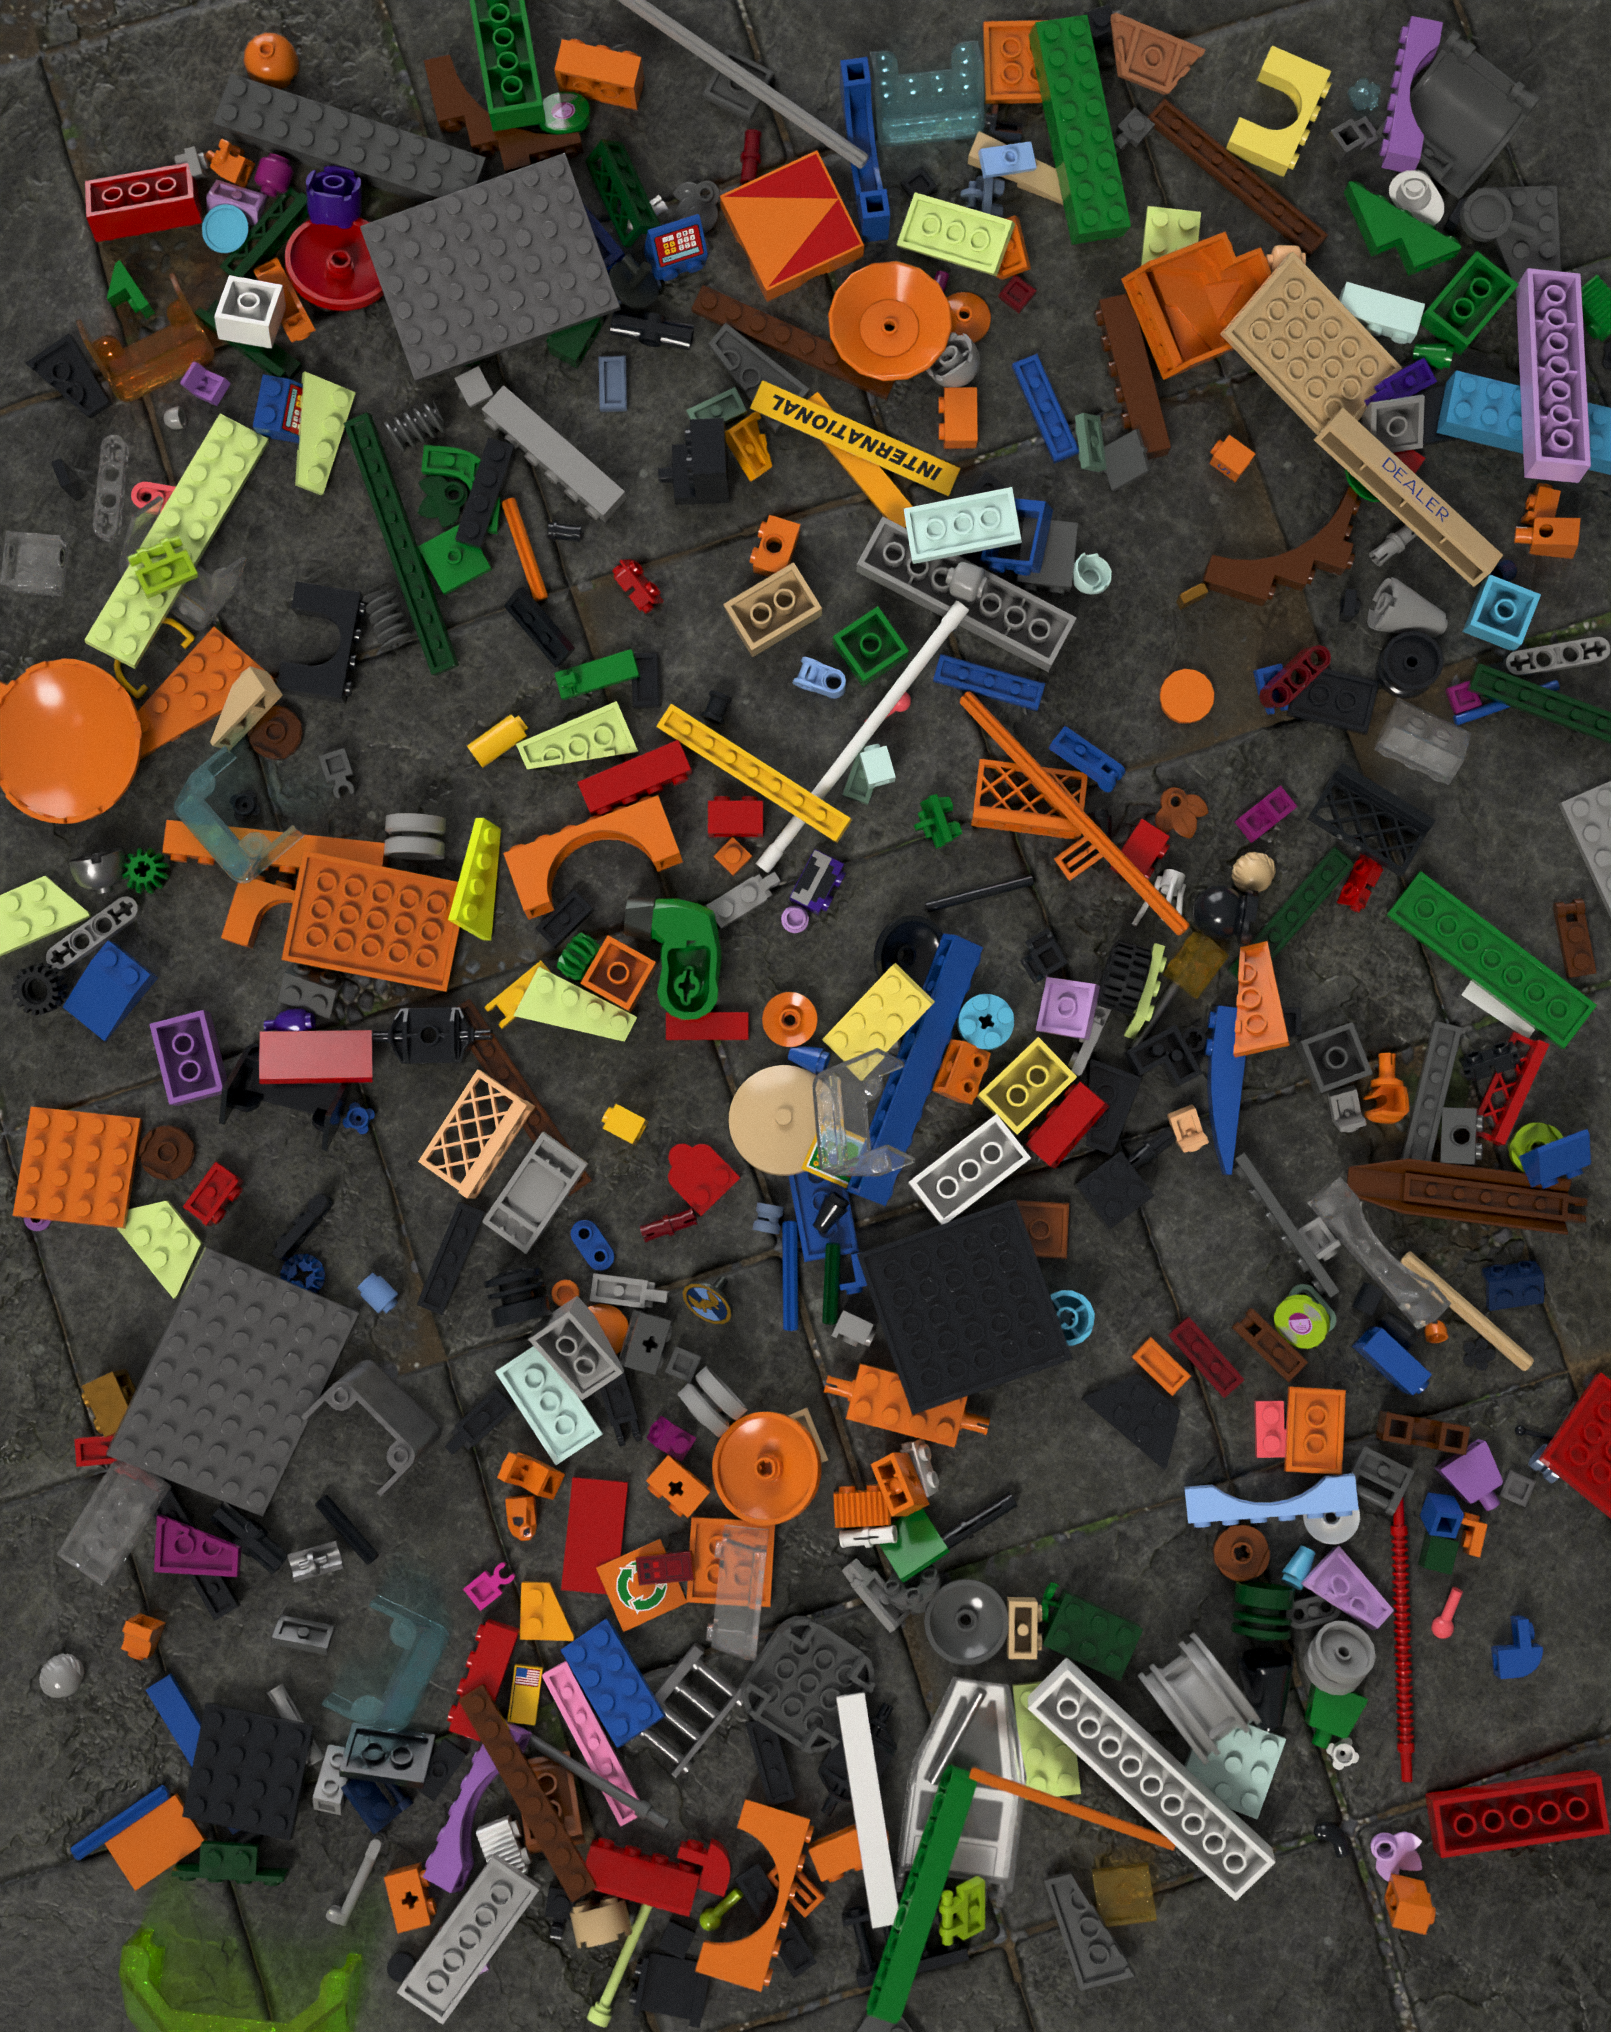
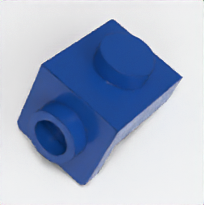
[839,1252,867,1295]

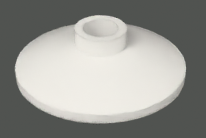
[1303,1510,1360,1544]

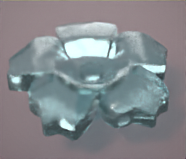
[1347,78,1381,110]

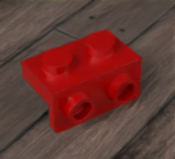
[183,1162,244,1226]

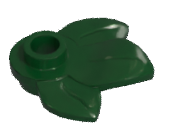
[417,476,468,528]

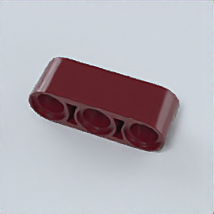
[1259,645,1331,709]

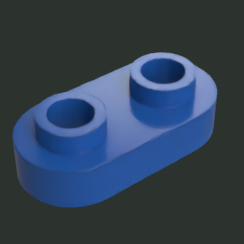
[571,1220,615,1270]

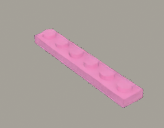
[542,1661,641,1827]

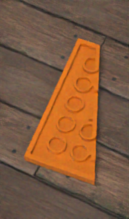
[137,627,276,760]

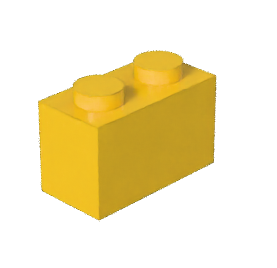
[602,1104,649,1146]

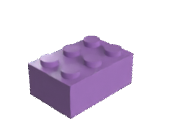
[149,1010,227,1106]

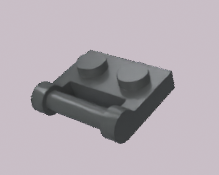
[1349,1445,1415,1516]

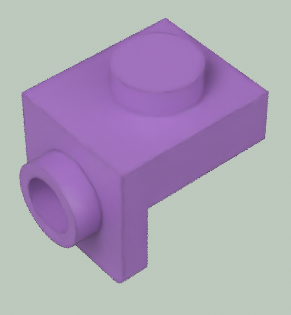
[180,361,231,406]

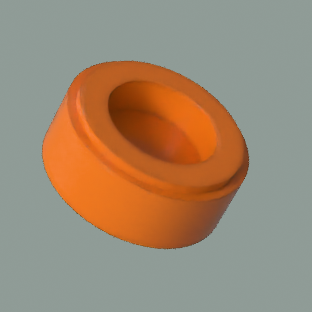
[552,1280,580,1307]

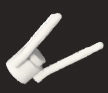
[1132,869,1186,926]

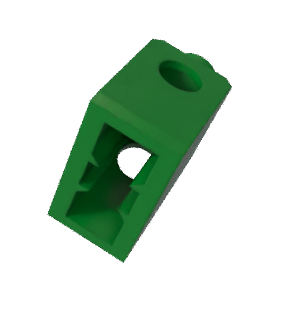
[1304,1682,1368,1749]

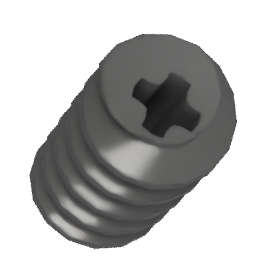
[384,400,445,452]
[362,590,412,652]

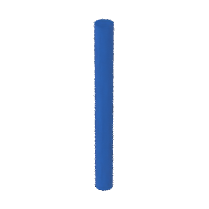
[1453,680,1560,726]

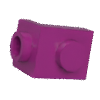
[647,1415,696,1462]

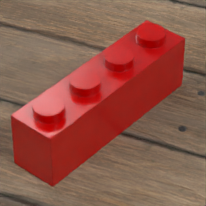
[577,740,692,816]
[447,1618,520,1742]

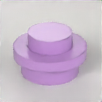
[781,906,809,933]

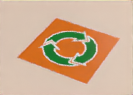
[596,1539,687,1632]

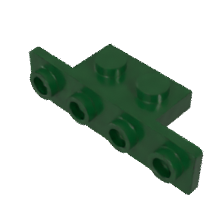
[171,1841,289,1886]

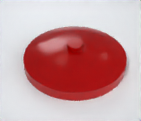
[285,218,384,311]

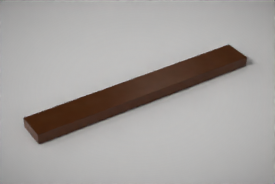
[1147,98,1328,258]
[458,998,593,1196]

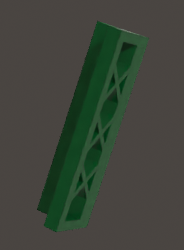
[585,139,661,248]
[219,187,309,280]
[195,300,302,380]

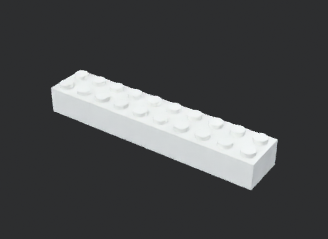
[1028,1658,1276,1901]

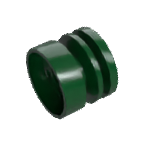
[1231,1581,1295,1641]

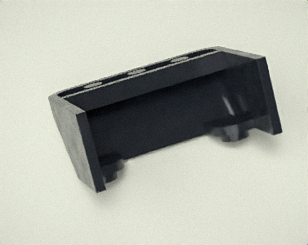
[219,1044,351,1151]

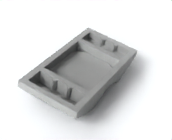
[482,1132,588,1254]

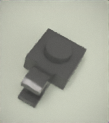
[1114,108,1155,157]

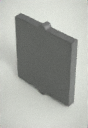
[1103,429,1151,491]

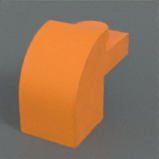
[497,1452,565,1500]

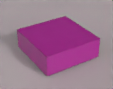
[1445,680,1482,715]

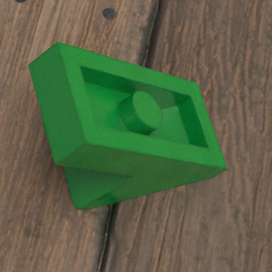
[107,260,155,319]

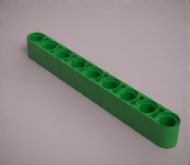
[866,1764,977,2024]

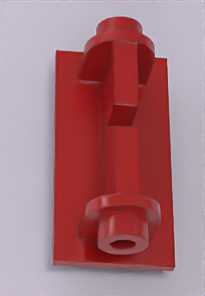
[612,559,664,614]
[1337,854,1383,913]

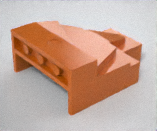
[1121,232,1272,380]

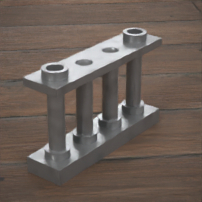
[631,1642,742,1778]

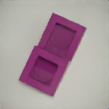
[1235,785,1298,843]

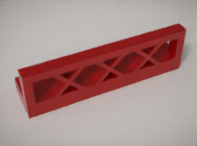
[1468,1032,1550,1146]

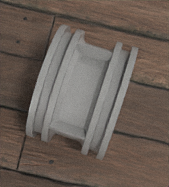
[1138,1632,1262,1765]

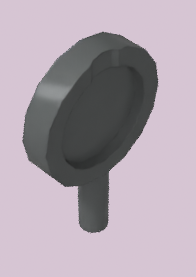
[1459,188,1537,242]

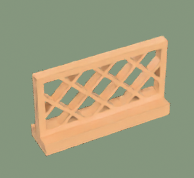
[418,1069,535,1199]

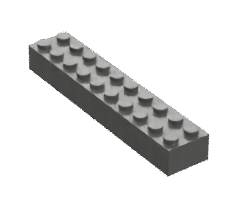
[213,74,489,203]

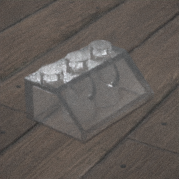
[1374,698,1471,785]

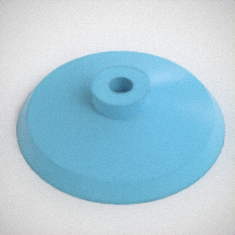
[202,204,248,253]

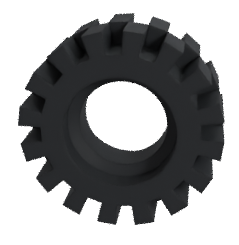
[11,963,68,1015]

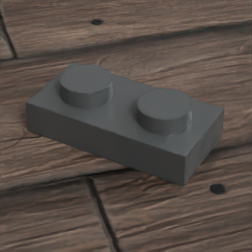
[272,1615,335,1655]

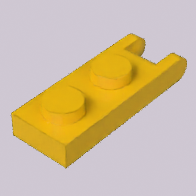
[484,961,552,1029]

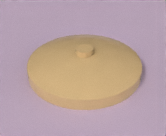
[729,1065,839,1176]

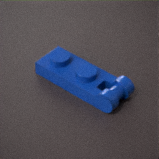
[1048,726,1126,792]

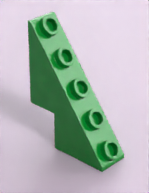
[1344,181,1462,276]

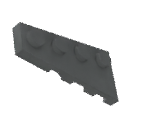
[1044,1870,1135,1991]

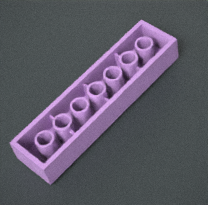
[1516,268,1591,483]

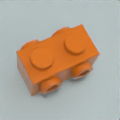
[932,1039,991,1105]

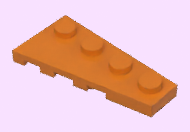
[1233,941,1290,1058]

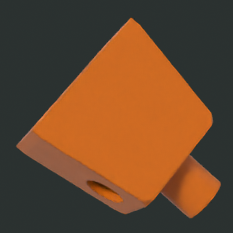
[1514,517,1581,559]

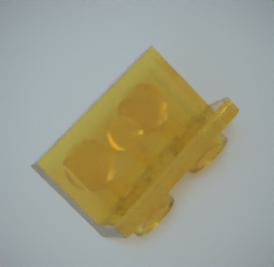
[1163,932,1229,999]

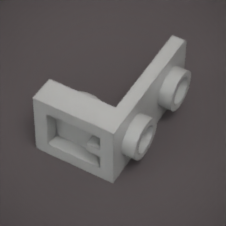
[313,1745,348,1815]

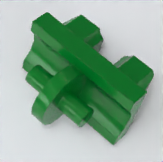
[914,794,962,849]

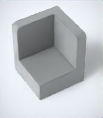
[455,366,494,407]

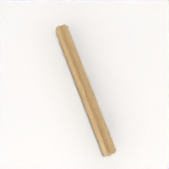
[1400,1251,1534,1371]

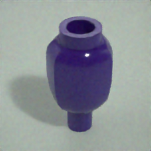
[264,1008,316,1031]

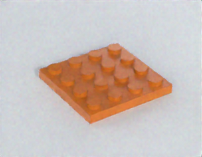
[13,1107,143,1229]

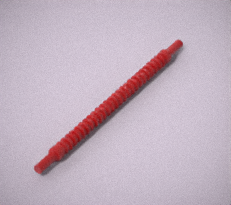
[1390,1497,1415,1782]

